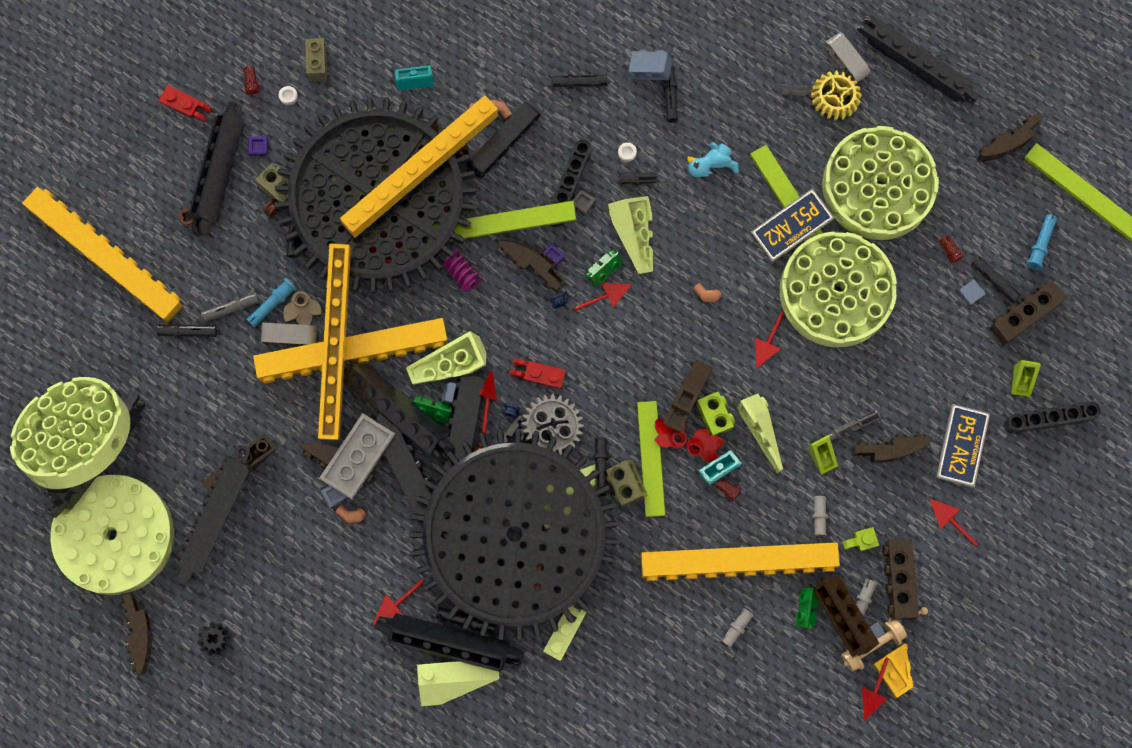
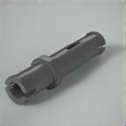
[201,292,260,323]

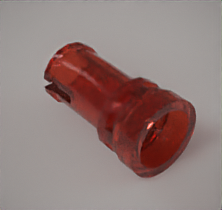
[243,66,260,95]
[939,235,964,264]
[711,478,742,502]

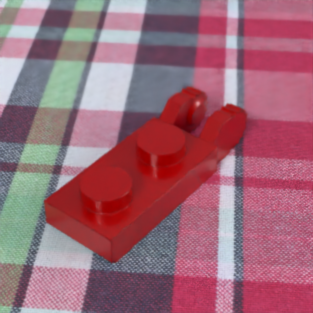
[158,85,212,122]
[509,359,566,390]

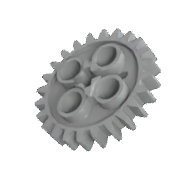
[520,394,584,455]

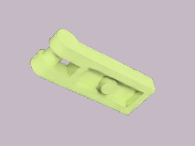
[543,605,587,661]

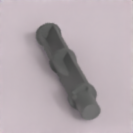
[826,409,881,441]

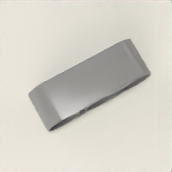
[824,32,871,83]
[261,323,317,344]

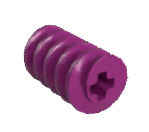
[443,249,483,292]

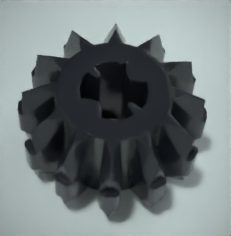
[197,622,232,656]

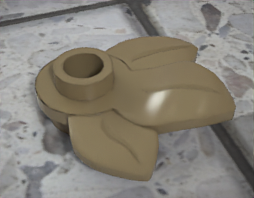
[283,291,321,325]

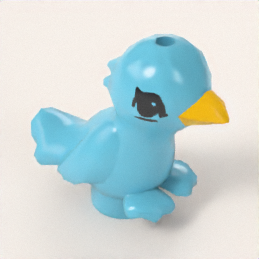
[687,142,739,178]

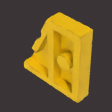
[873,643,913,698]

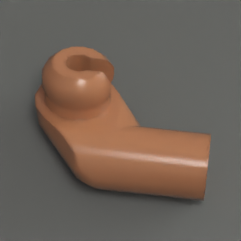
[490,100,512,120]
[693,283,721,302]
[336,505,366,524]

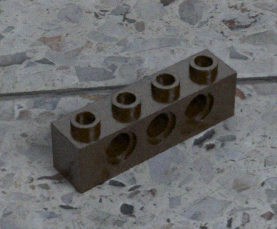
[990,281,1067,346]
[882,539,919,620]
[813,576,880,658]

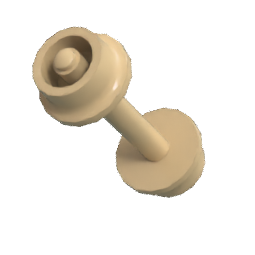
[841,620,907,672]

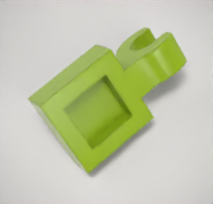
[842,527,879,552]

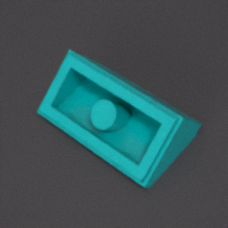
[395,65,434,91]
[699,450,742,485]

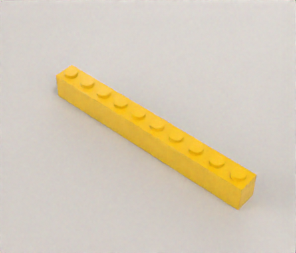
[340,96,498,238]
[22,186,183,323]
[318,244,351,440]
[253,318,448,383]
[641,543,840,581]

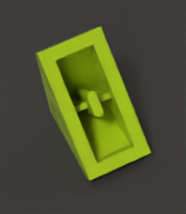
[1011,360,1041,397]
[807,436,838,475]

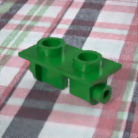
[585,250,623,287]
[413,396,452,424]
[796,588,819,630]

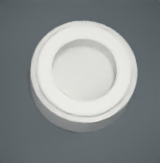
[279,86,298,106]
[618,143,637,162]

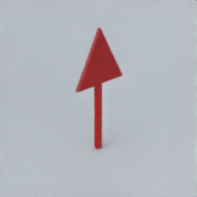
[574,283,632,311]
[755,311,784,368]
[479,370,497,434]
[930,499,978,546]
[373,580,424,625]
[862,657,889,721]

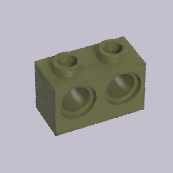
[305,38,328,82]
[255,164,289,202]
[606,460,648,506]

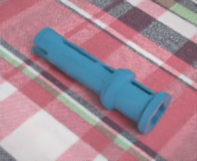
[1026,214,1058,270]
[247,277,298,327]

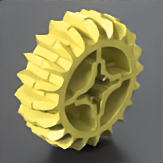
[811,71,862,121]

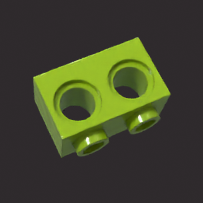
[696,391,735,436]

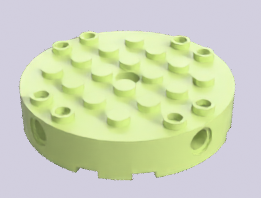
[822,126,939,240]
[780,232,897,347]
[10,377,130,489]
[50,475,174,595]

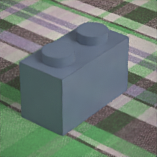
[629,50,672,80]

